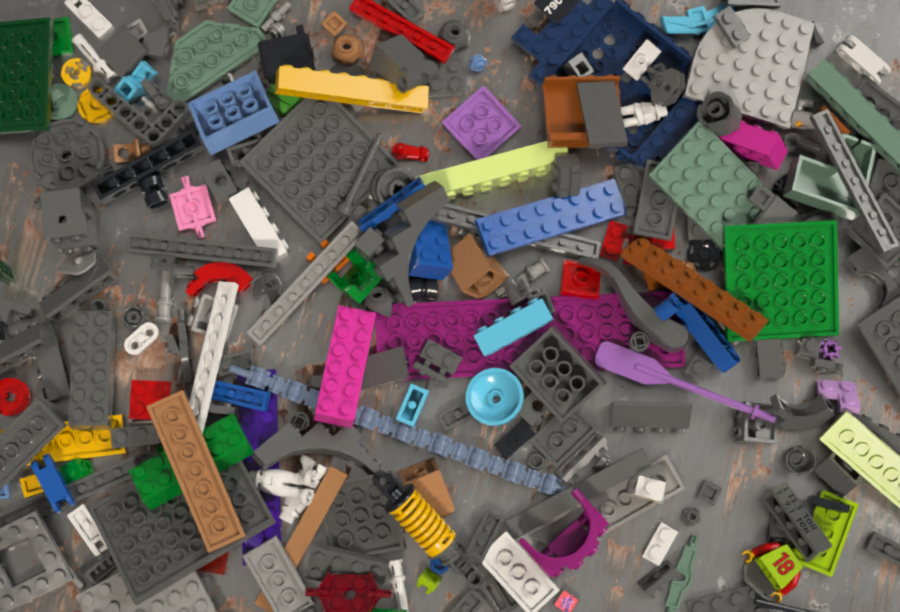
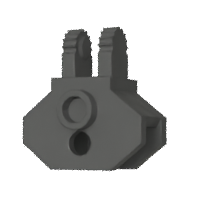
[640,65,685,107]

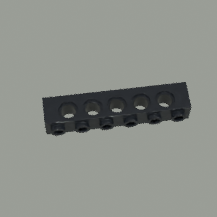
[92,129,204,205]

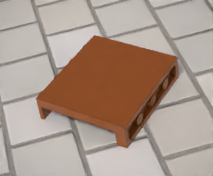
[542,74,627,148]

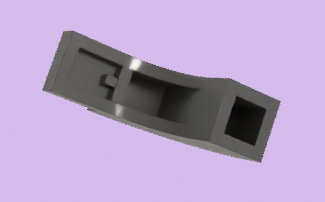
[770,394,837,430]

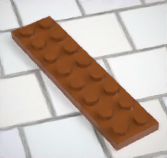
[620,236,769,342]

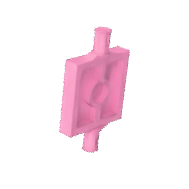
[169,176,217,240]

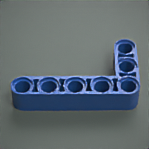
[654,292,740,373]

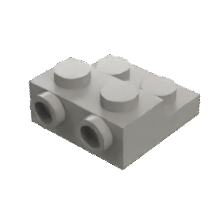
[186,293,239,342]

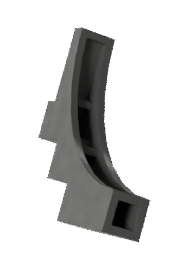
[372,180,450,308]
[252,422,382,475]

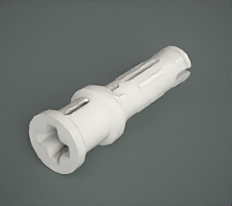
[72,34,118,84]
[388,559,409,612]

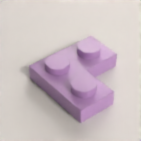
[815,380,861,414]

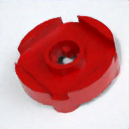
[0,378,31,417]

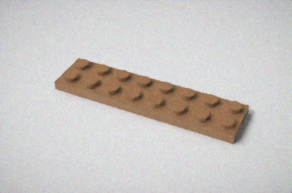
[146,390,246,553]

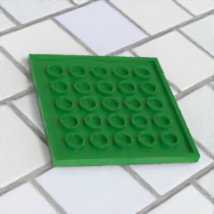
[723,220,839,342]

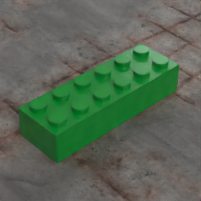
[128,413,254,510]

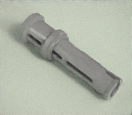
[494,257,550,299]
[154,263,173,322]

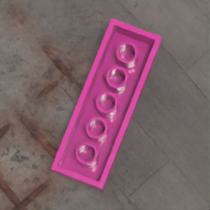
[314,305,376,428]

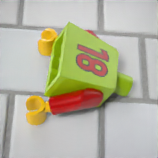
[742,542,803,603]

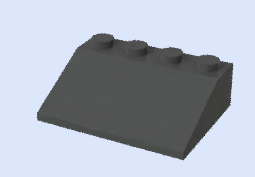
[510,326,607,423]

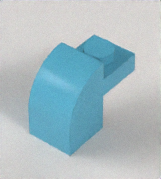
[114,61,158,103]

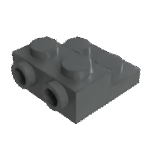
[733,402,778,444]

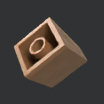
[450,233,510,300]
[398,457,455,517]

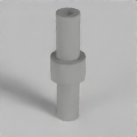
[260,1,291,32]

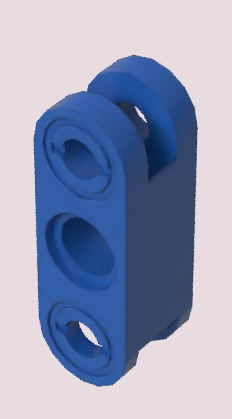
[30,453,76,514]

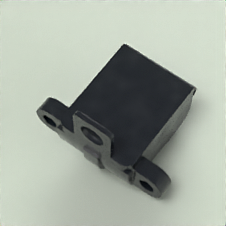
[258,24,316,84]

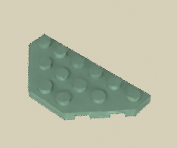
[166,20,267,103]

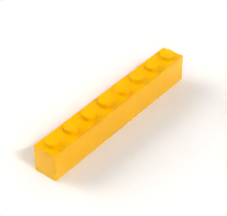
[275,65,429,114]

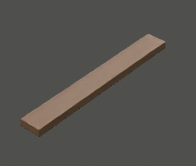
[254,466,348,612]

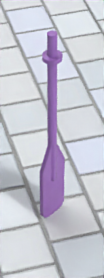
[595,341,777,423]

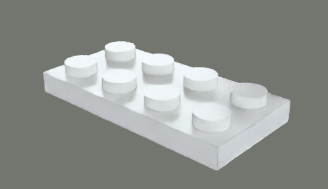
[482,532,559,612]

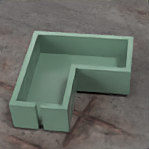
[783,133,877,221]

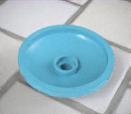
[466,368,524,426]

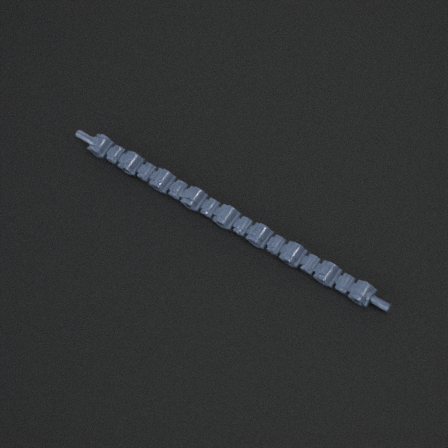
[229,365,567,497]

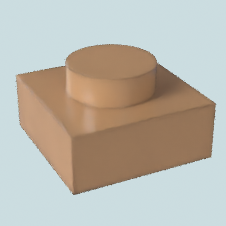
[321,11,348,38]

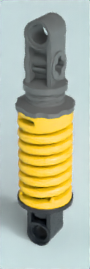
[372,470,484,589]

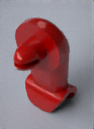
[391,143,430,163]

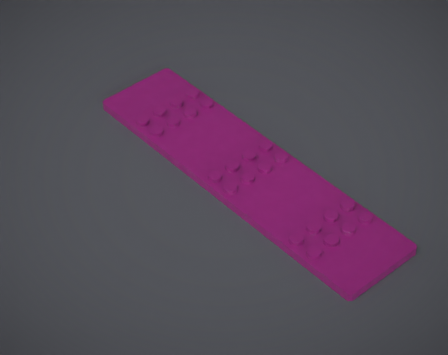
[375,291,686,381]

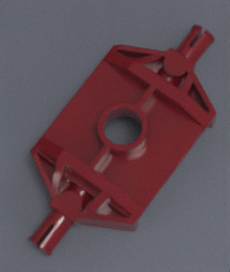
[305,572,393,612]

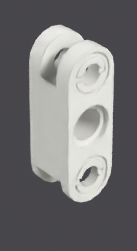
[836,34,891,85]

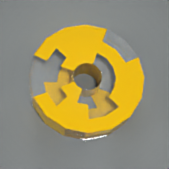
[61,58,92,89]

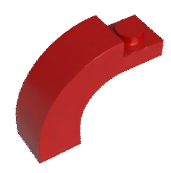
[185,262,253,299]

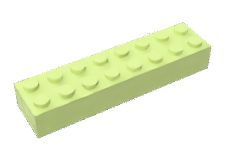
[416,141,569,202]

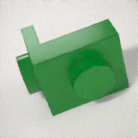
[59,458,94,484]

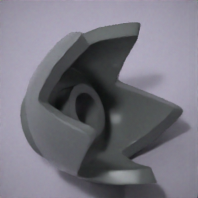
[438,19,471,52]
[249,272,283,305]
[364,285,397,317]

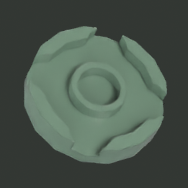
[51,83,78,121]

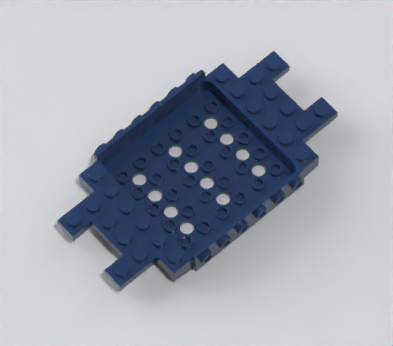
[511,0,702,173]

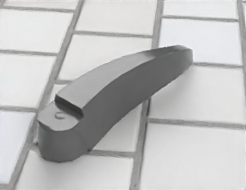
[577,257,688,353]

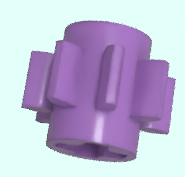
[819,337,842,361]

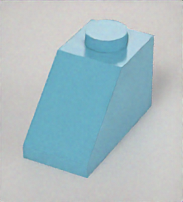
[396,384,429,427]

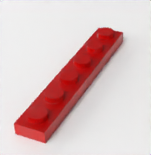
[349,0,455,64]

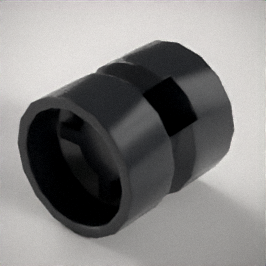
[138,175,171,210]
[410,276,437,301]

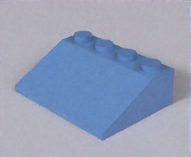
[188,70,280,155]

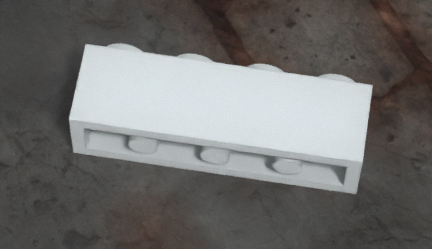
[229,187,289,262]

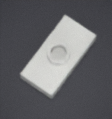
[623,39,662,81]

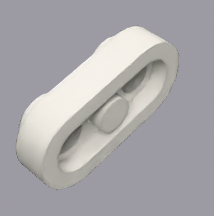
[124,323,159,355]

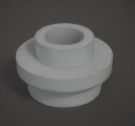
[269,22,286,38]

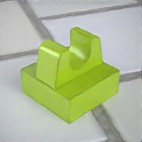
[416,567,442,594]

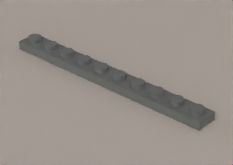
[430,204,601,259]
[0,448,154,527]

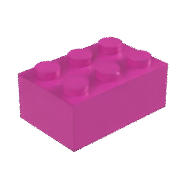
[718,120,788,171]

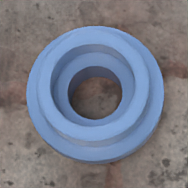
[469,55,487,72]

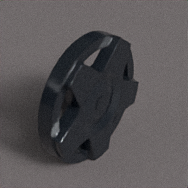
[687,239,723,272]

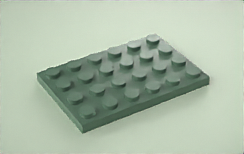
[647,120,772,251]

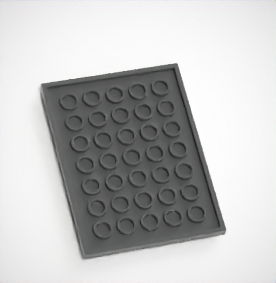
[88,460,276,605]

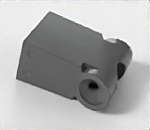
[369,34,439,94]

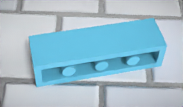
[474,298,554,357]

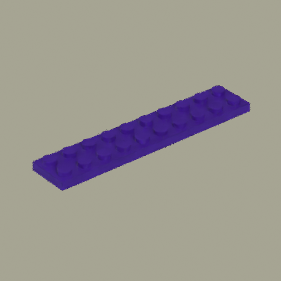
[237,369,282,566]

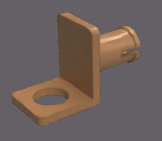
[113,138,154,163]

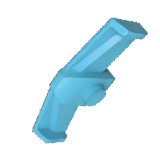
[660,2,735,36]

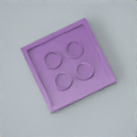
[442,85,522,160]

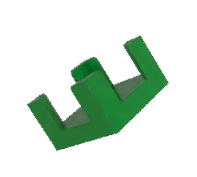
[327,249,382,304]

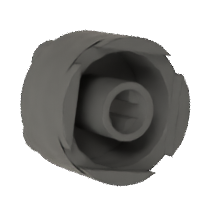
[697,91,742,137]

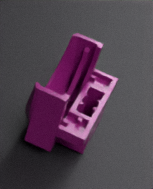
[517,488,609,578]

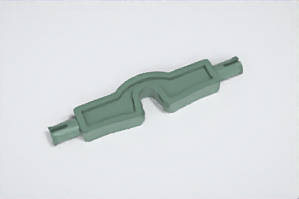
[665,534,699,612]

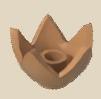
[331,34,365,66]

